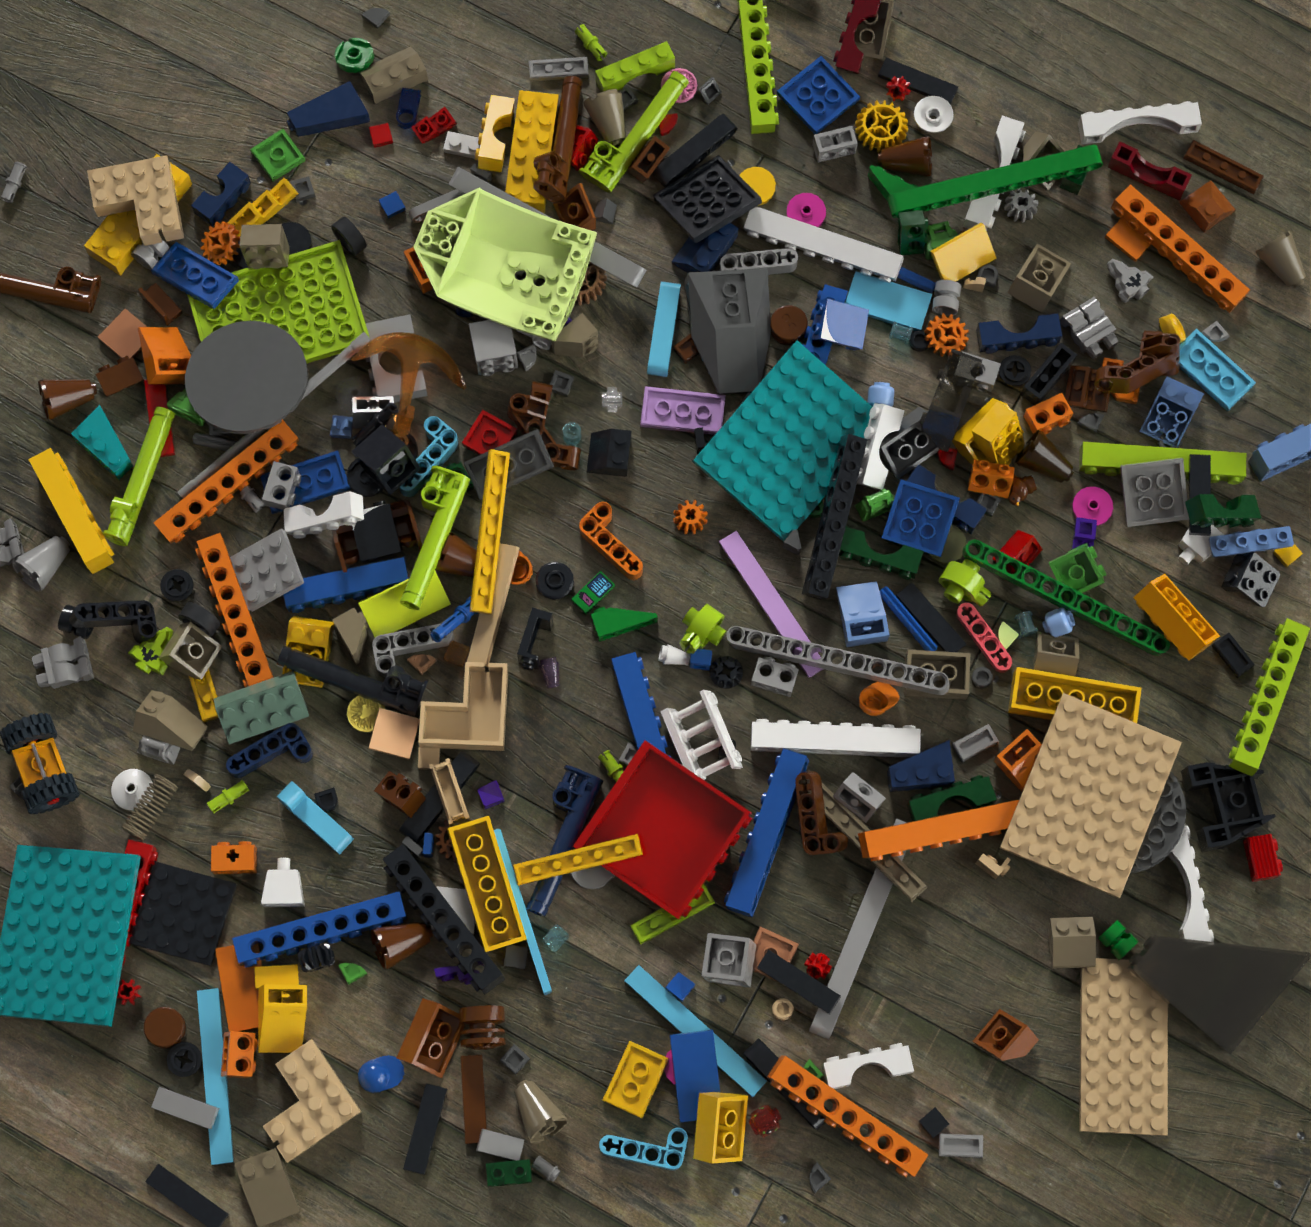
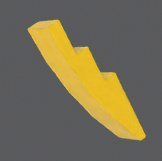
[227,178,299,236]

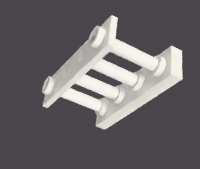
[660,690,743,780]

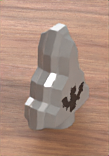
[1107,259,1153,303]

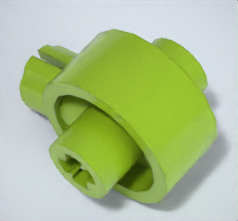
[939,559,991,607]
[679,604,726,654]

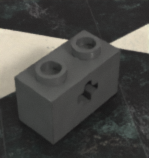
[352,396,394,429]

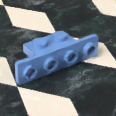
[1209,526,1294,557]

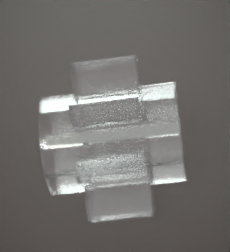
[602,387,623,412]

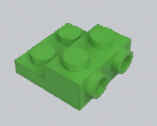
[1049,543,1106,600]

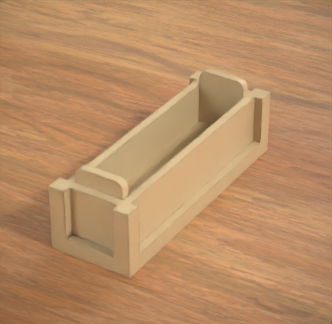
[429,758,470,827]

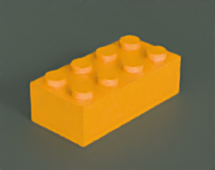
[1133,574,1220,661]

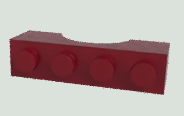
[833,0,881,74]
[1107,141,1192,201]

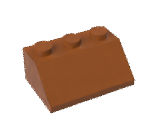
[396,998,465,1078]

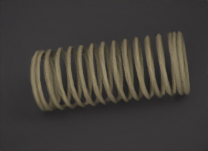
[121,774,178,841]

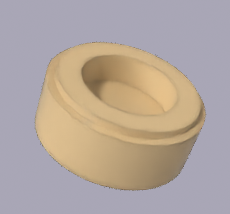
[772,998,794,1021]

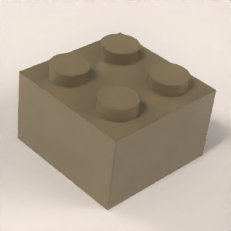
[240,224,290,269]

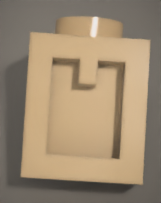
[975,853,1011,880]

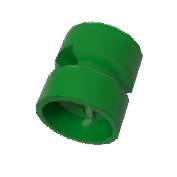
[1098,920,1139,960]

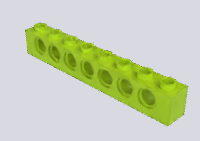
[737,0,779,134]
[1228,618,1310,776]

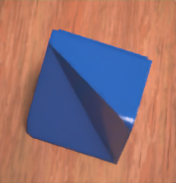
[690,649,712,671]
[665,972,695,1002]

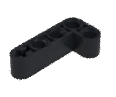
[69,600,157,644]

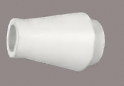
[658,644,690,666]

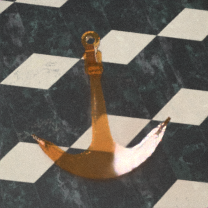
[351,332,467,445]

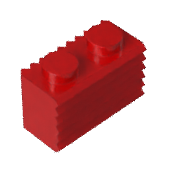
[1243,834,1283,882]

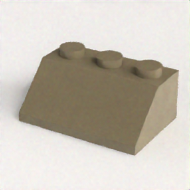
[358,46,428,104]

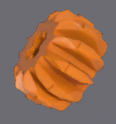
[673,500,708,535]

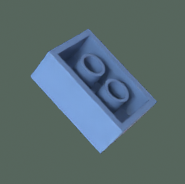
[1248,424,1311,482]

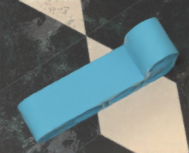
[400,416,459,497]
[277,781,354,855]
[599,1128,688,1170]

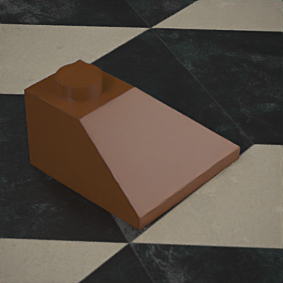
[1180,180,1236,233]
[973,1009,1039,1061]

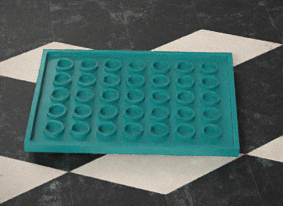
[692,340,872,542]
[0,845,141,1027]

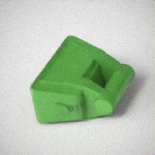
[924,221,958,260]
[167,388,205,426]
[855,488,894,521]

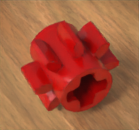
[886,76,911,101]
[804,953,832,979]
[117,979,142,1006]

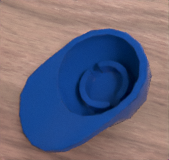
[358,1055,404,1093]

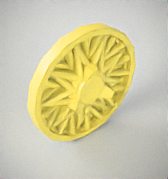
[347,696,385,733]

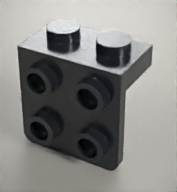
[1221,552,1280,607]

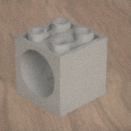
[469,320,518,376]
[702,933,756,988]

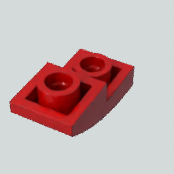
[411,107,457,144]

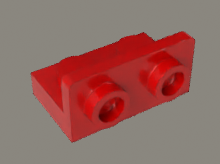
[571,125,598,171]

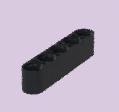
[652,114,738,187]
[399,751,480,844]
[743,1038,829,1131]

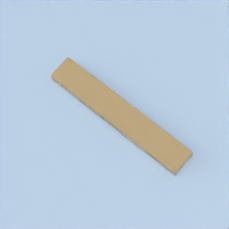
[467,543,520,667]

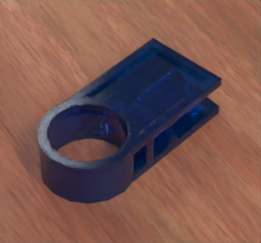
[396,88,421,129]

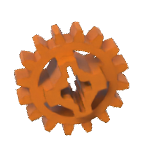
[201,221,240,266]
[924,313,969,357]

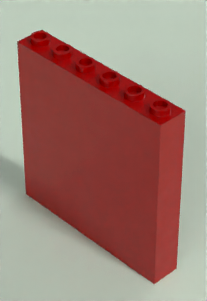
[573,740,753,919]

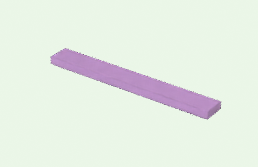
[719,531,823,678]

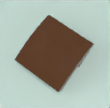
[1065,365,1110,413]

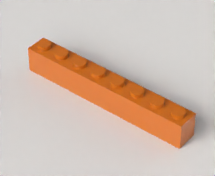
[858,800,1019,861]

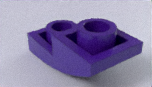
[434,966,480,985]

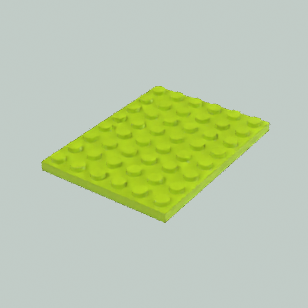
[187,240,372,364]

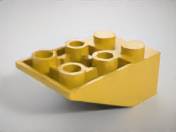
[972,401,1025,466]
[282,616,334,688]
[258,984,307,1053]

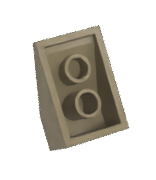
[851,0,894,59]
[1007,244,1071,313]
[133,690,208,751]
[234,1148,300,1227]

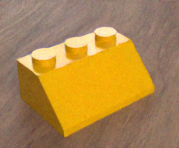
[950,398,1024,465]
[693,1092,748,1164]

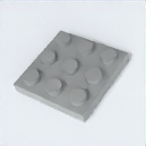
[1120,458,1189,527]
[230,528,304,612]

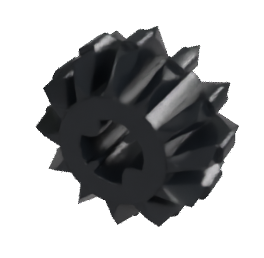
[298,944,335,973]

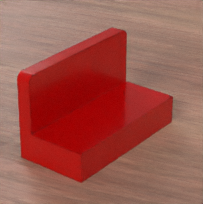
[992,530,1043,574]

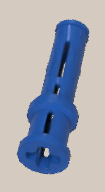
[430,597,478,642]

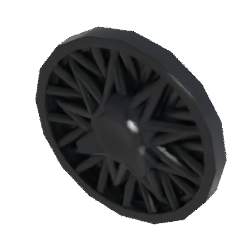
[535,562,574,600]

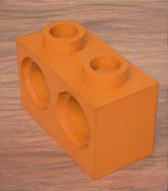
[1023,393,1073,435]
[968,459,1014,499]
[221,1031,258,1078]

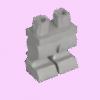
[1060,296,1119,359]
[0,518,25,567]
[32,636,94,689]

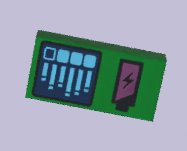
[571,571,615,614]

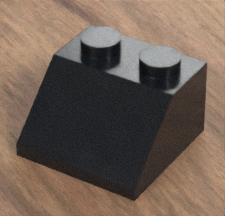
[587,429,632,477]

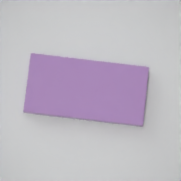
[640,386,726,435]

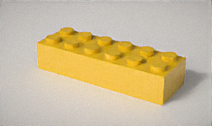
[505,90,559,213]
[84,154,192,276]
[28,448,115,575]
[1008,667,1142,723]
[447,816,527,952]

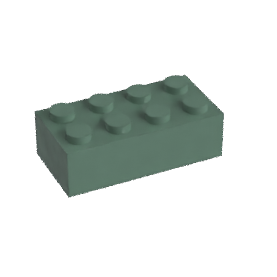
[214,671,309,744]

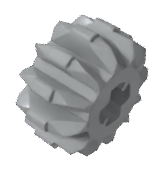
[1004,188,1038,223]

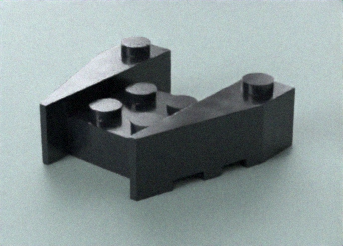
[1181,762,1276,853]

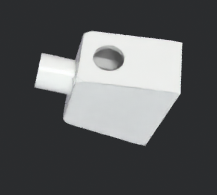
[1178,525,1224,565]
[261,858,305,907]

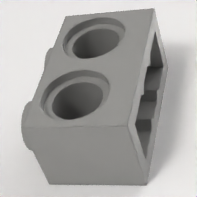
[812,126,858,162]
[262,461,302,510]
[751,656,799,697]

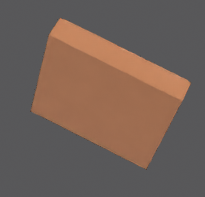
[98,309,147,359]
[753,927,799,983]

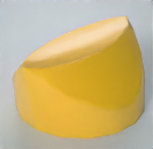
[1159,313,1186,343]

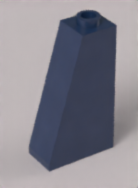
[286,81,370,137]

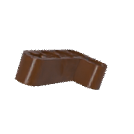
[795,771,848,855]

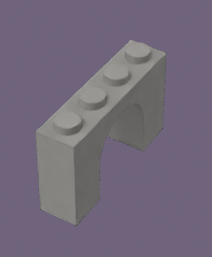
[364,314,428,403]

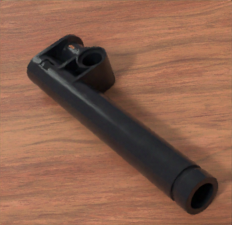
[277,645,428,717]

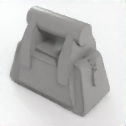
[137,735,180,765]

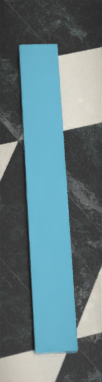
[494,829,552,995]
[624,965,767,1098]
[197,988,234,1165]

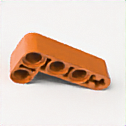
[579,502,643,580]

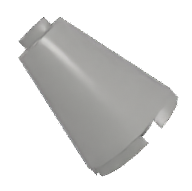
[12,536,70,591]

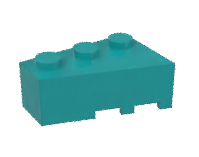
[71,405,133,480]

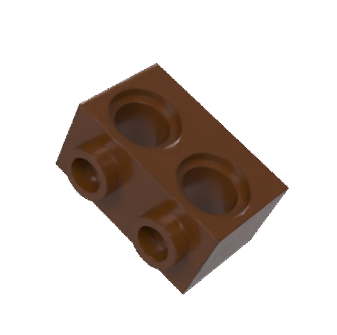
[374,771,426,818]

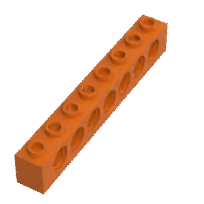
[1111,184,1250,313]
[154,419,299,544]
[195,533,274,687]
[767,1055,928,1178]

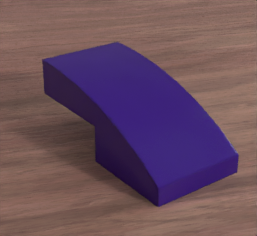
[1071,517,1097,550]

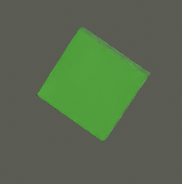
[250,129,306,182]

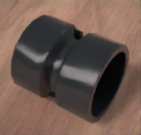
[58,604,94,639]

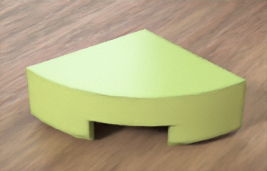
[998,621,1019,650]

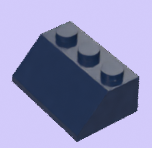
[672,223,738,273]

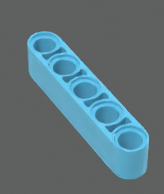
[647,281,681,377]

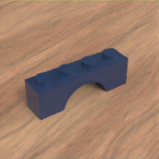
[976,313,1062,354]
[907,464,987,534]

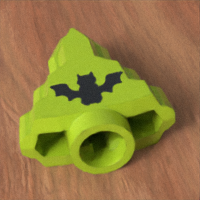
[128,627,174,675]

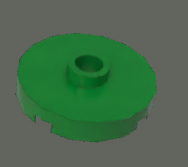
[334,38,374,73]

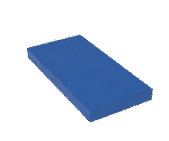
[151,242,239,309]
[260,450,350,514]
[669,1029,720,1122]

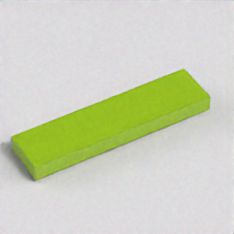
[630,884,715,945]

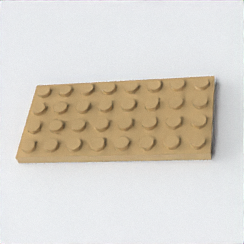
[1079,958,1168,1136]

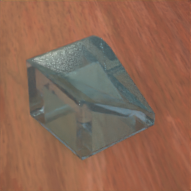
[543,924,569,952]

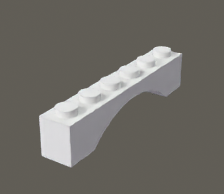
[1078,101,1202,145]
[963,116,1026,231]
[1168,826,1214,953]

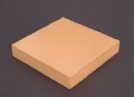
[368,708,420,760]

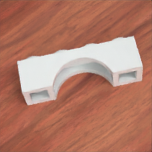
[857,403,904,490]
[284,491,364,538]
[822,1043,914,1089]

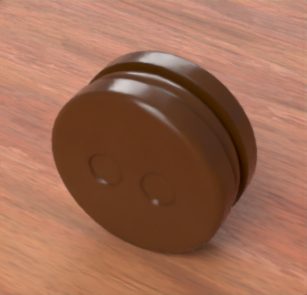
[770,305,808,345]
[144,1007,186,1049]

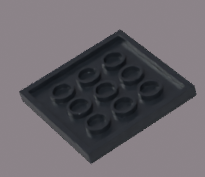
[653,155,762,244]
[129,861,237,967]

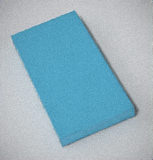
[845,271,932,331]
[1179,328,1256,412]

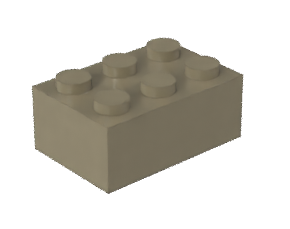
[904,649,970,700]

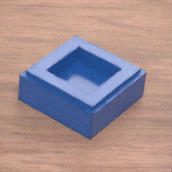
[379,191,406,219]
[423,833,434,858]

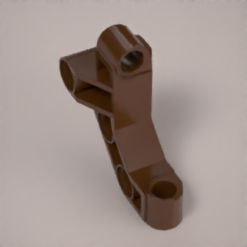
[1094,330,1180,394]
[507,381,581,471]

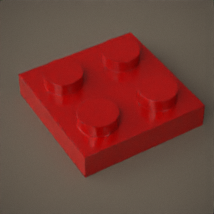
[462,409,518,455]

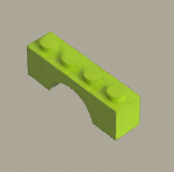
[595,41,675,92]

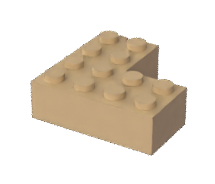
[87,155,184,246]
[418,662,508,751]
[263,1039,362,1163]

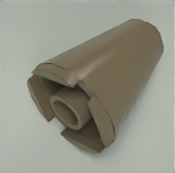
[583,89,626,147]
[1255,231,1306,289]
[514,1080,568,1143]

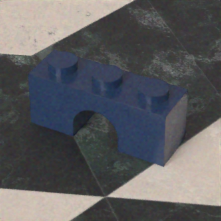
[191,161,251,227]

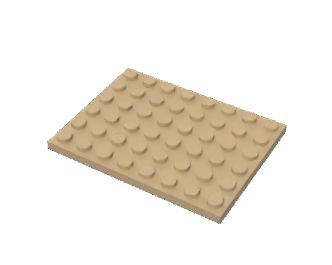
[1000,693,1182,899]

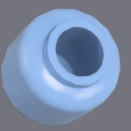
[867,382,895,407]
[1042,607,1075,637]

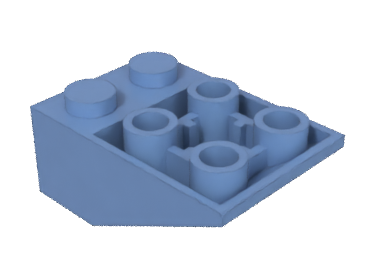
[1140,376,1204,448]
[836,581,889,647]

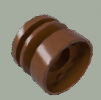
[459,1005,506,1050]

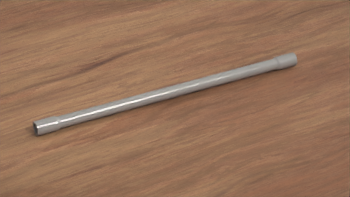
[178,332,372,498]

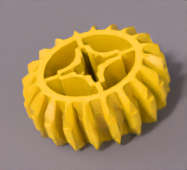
[855,100,908,153]

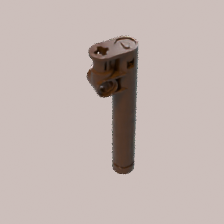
[533,76,583,203]
[0,267,101,313]

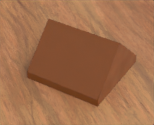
[553,183,596,231]

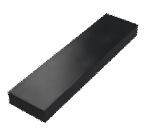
[878,58,959,105]
[1189,454,1211,536]
[896,582,966,652]
[757,950,841,1015]
[403,1083,448,1175]
[145,1164,230,1227]

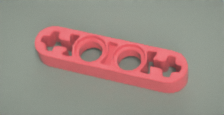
[956,603,1012,673]

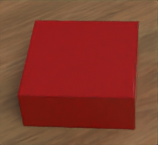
[369,123,393,148]

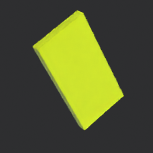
[358,571,451,638]

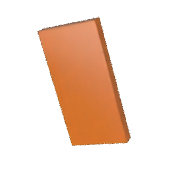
[215,943,263,1032]

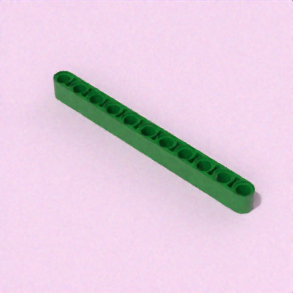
[887,145,1103,218]
[962,539,1170,656]

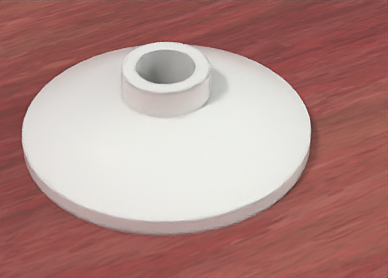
[914,96,953,133]
[111,769,154,811]

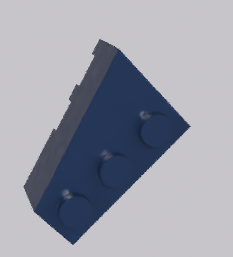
[887,740,955,792]

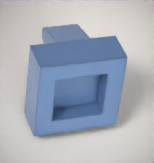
[330,415,353,439]

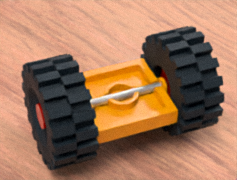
[0,713,80,814]

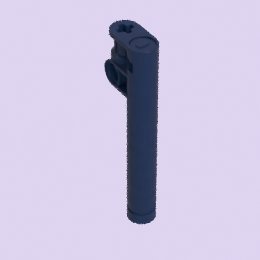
[526,765,604,917]

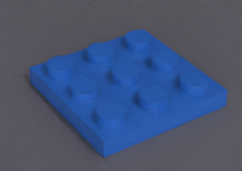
[777,56,860,134]
[882,479,960,557]

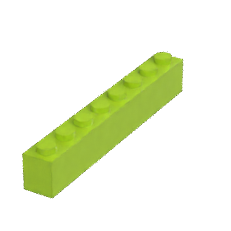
[1079,442,1247,485]

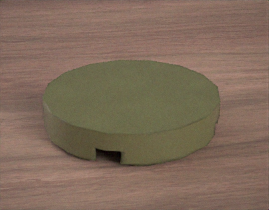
[928,525,967,565]

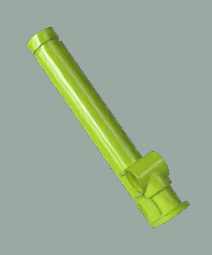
[579,71,689,193]
[103,407,175,547]
[400,466,470,610]

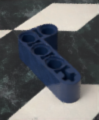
[226,723,313,778]

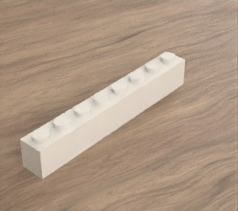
[744,207,904,283]
[751,719,921,758]

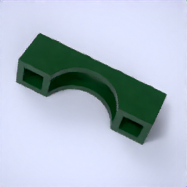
[1185,494,1261,528]
[839,526,924,580]
[907,775,997,821]

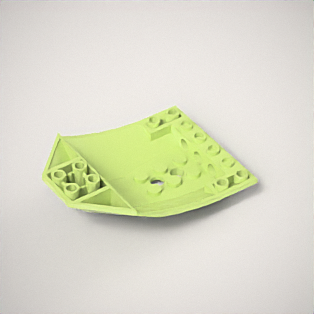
[414,187,597,342]

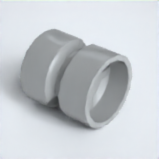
[131,240,169,270]
[932,280,961,316]

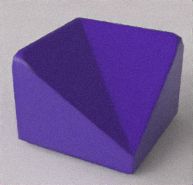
[478,780,505,809]

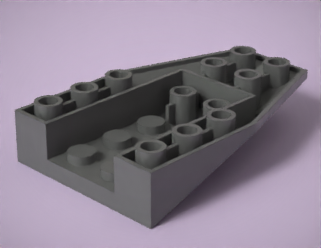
[685,268,771,395]

